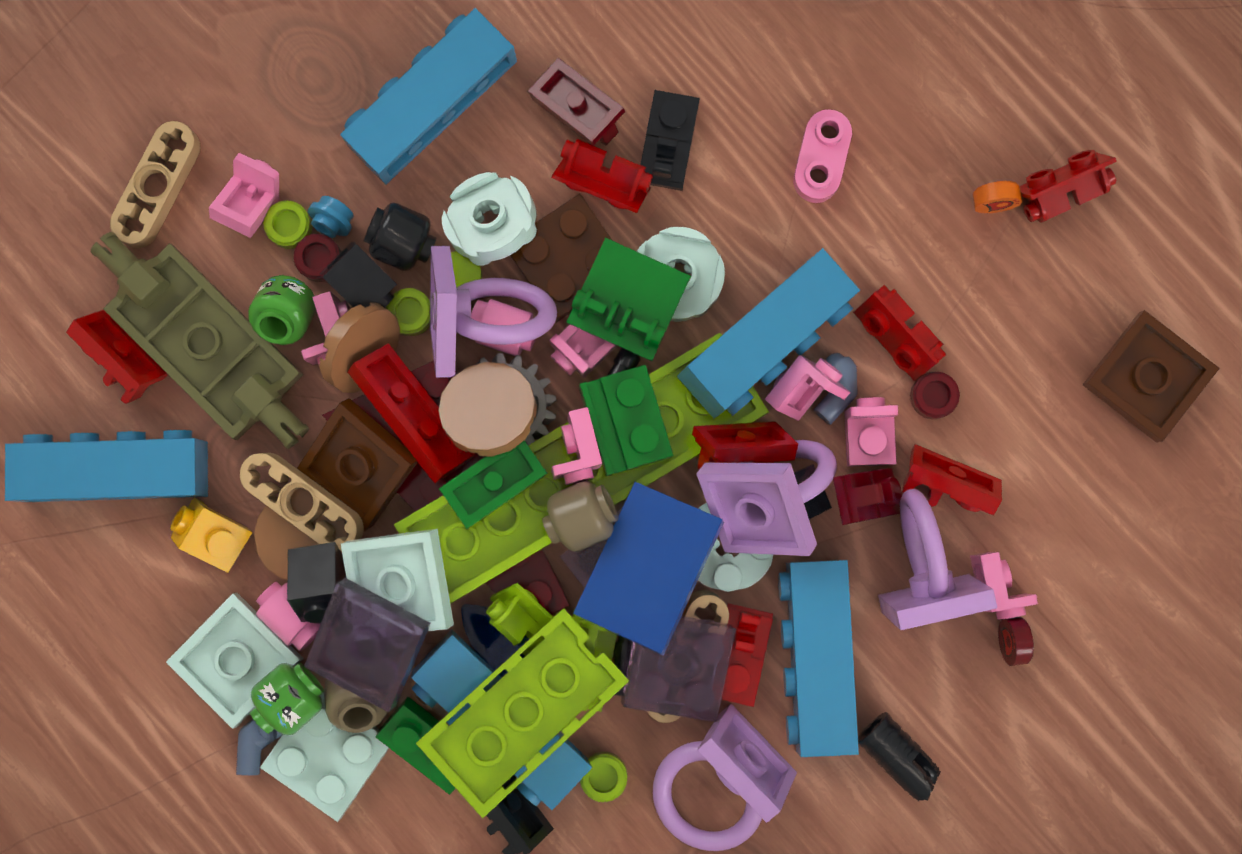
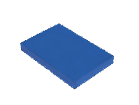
[573,482,724,656]

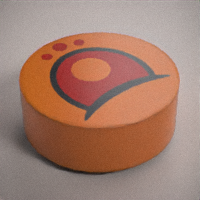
[973,181,1022,213]

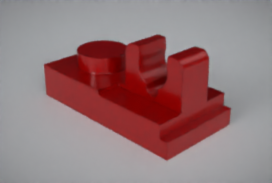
[66,309,168,404]
[692,421,799,470]
[902,444,1002,516]
[707,603,773,707]

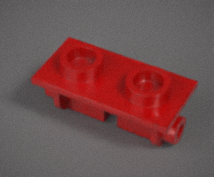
[551,139,653,213]
[1020,150,1117,223]
[853,285,946,381]

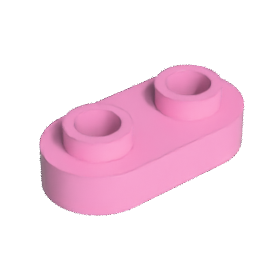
[793,109,852,203]

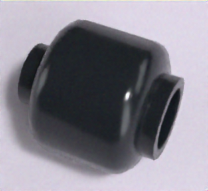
[363,202,436,271]

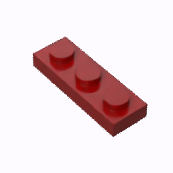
[347,343,475,484]

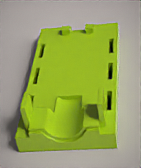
[416,608,629,819]

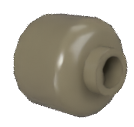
[542,480,619,552]
[324,661,388,733]

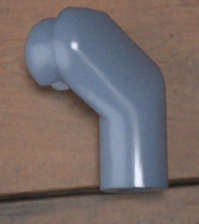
[814,353,858,425]
[236,719,282,775]

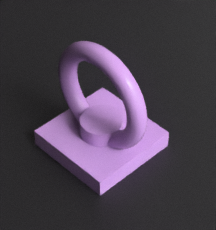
[430,246,557,377]
[696,440,837,556]
[878,489,997,630]
[653,704,797,851]

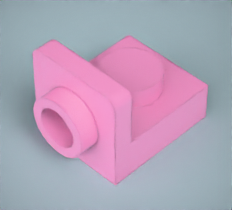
[844,397,898,467]
[551,407,602,485]
[970,552,1038,619]

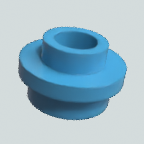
[308,196,354,238]

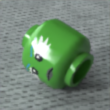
[248,275,316,345]
[250,663,324,735]

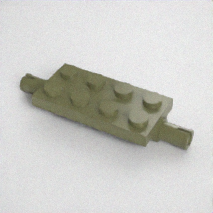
[91,232,309,449]

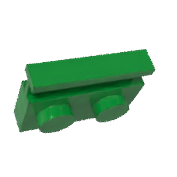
[578,365,674,477]

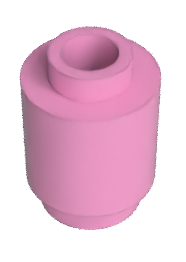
[471,299,535,356]
[256,581,327,651]

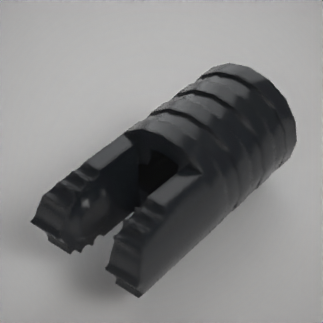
[858,712,941,801]

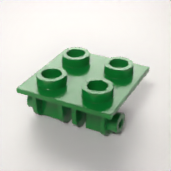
[566,237,691,361]

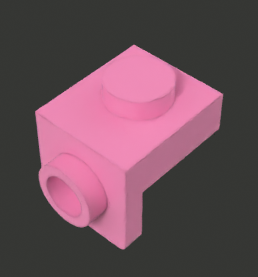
[209,153,279,238]
[301,291,351,365]
[549,325,616,378]
[765,355,851,421]

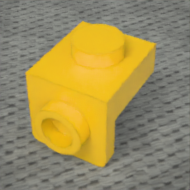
[170,498,253,573]

